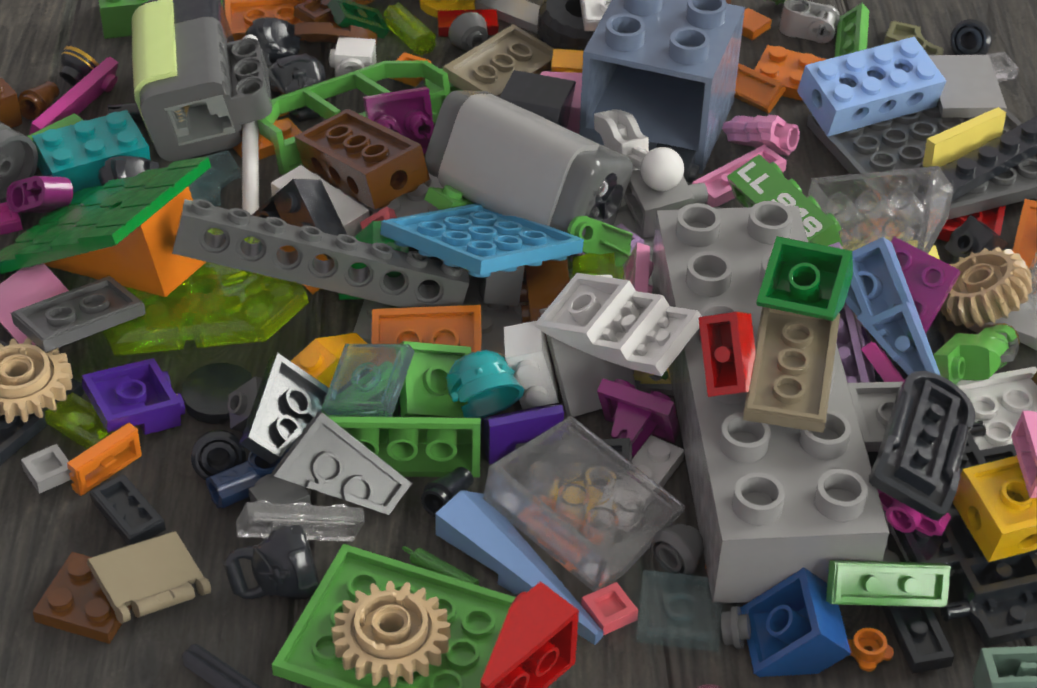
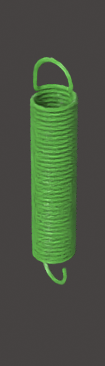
[402,546,479,585]

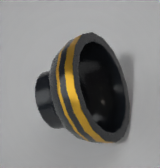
[60,46,99,86]

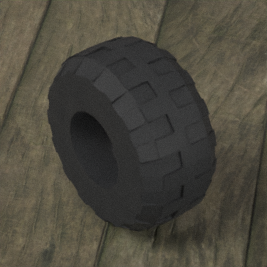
[537,0,594,51]

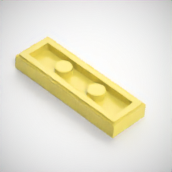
[923,107,1006,171]

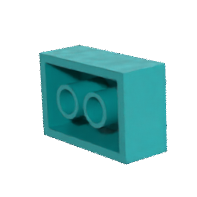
[32,110,151,194]

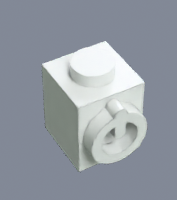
[329,37,376,77]

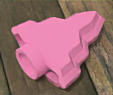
[722,115,800,156]

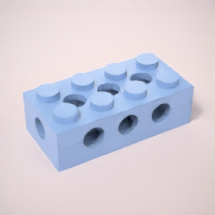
[797,37,946,137]

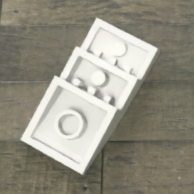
[534,273,702,376]

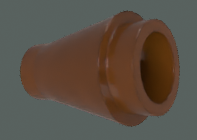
[18,81,59,120]

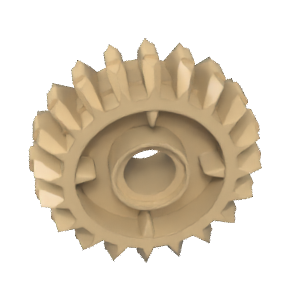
[940,247,1032,328]

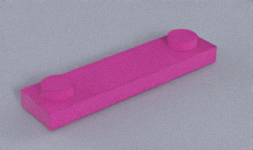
[29,57,119,135]

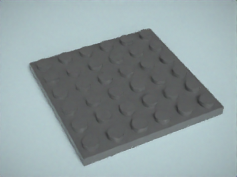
[807,104,1037,231]

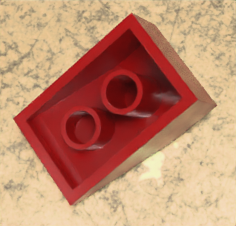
[480,581,579,688]

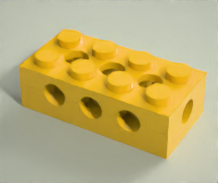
[952,456,1037,562]

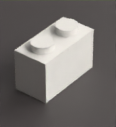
[504,321,559,410]

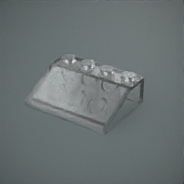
[808,166,954,254]
[483,416,685,592]

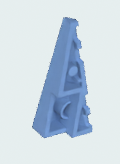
[845,237,941,376]
[435,490,604,645]

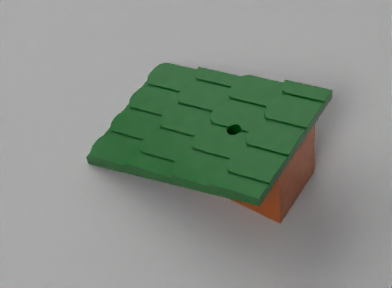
[0,156,211,297]

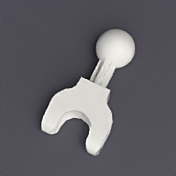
[594,109,684,191]

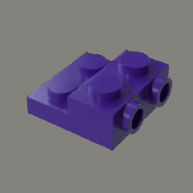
[82,358,185,435]

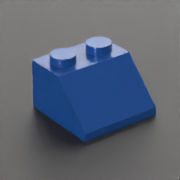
[740,568,851,677]

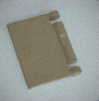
[87,531,211,623]

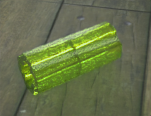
[383,2,436,56]

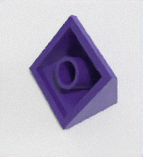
[480,405,564,464]

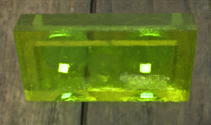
[45,392,115,449]

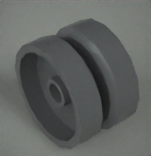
[0,122,38,203]

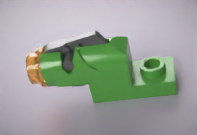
[933,323,1020,385]

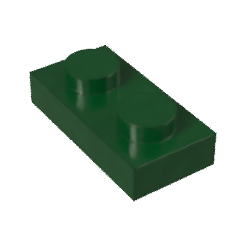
[328,0,390,39]

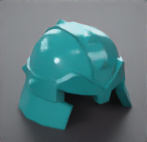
[446,350,525,418]

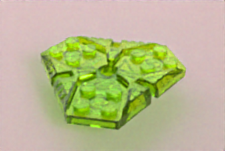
[101,228,309,356]

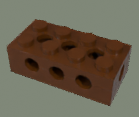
[294,109,430,210]

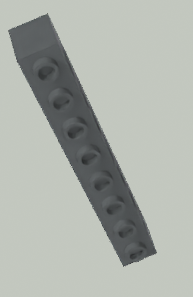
[172,199,469,308]

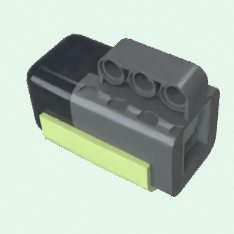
[132,0,272,162]

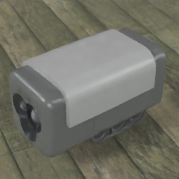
[424,91,633,237]

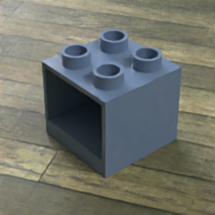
[579,0,745,174]

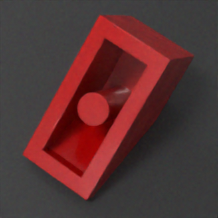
[698,312,756,397]

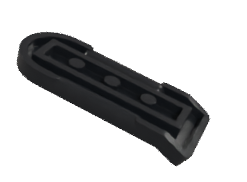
[869,371,976,521]

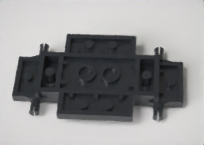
[867,421,1037,647]

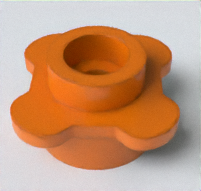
[848,628,894,671]

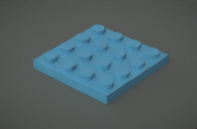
[380,203,584,278]

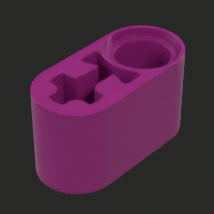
[6,176,73,213]

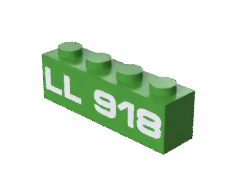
[727,154,843,246]

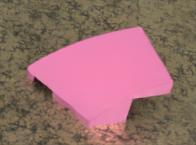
[0,263,69,345]

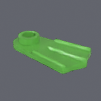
[567,216,633,273]

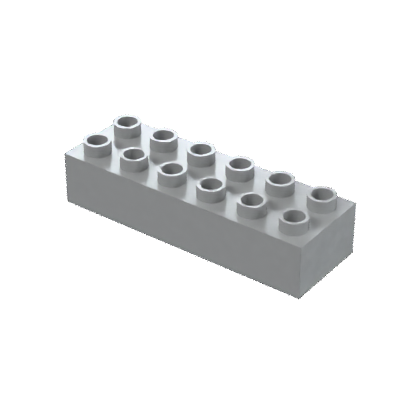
[651,201,889,604]

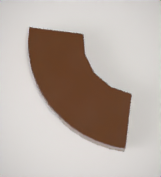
[294,22,377,45]

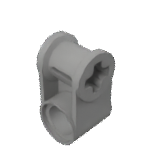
[779,0,840,43]

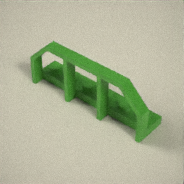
[257,60,450,175]

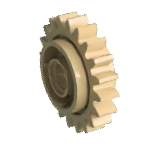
[0,337,73,423]
[332,581,450,687]

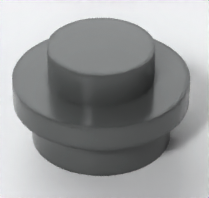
[721,606,751,649]

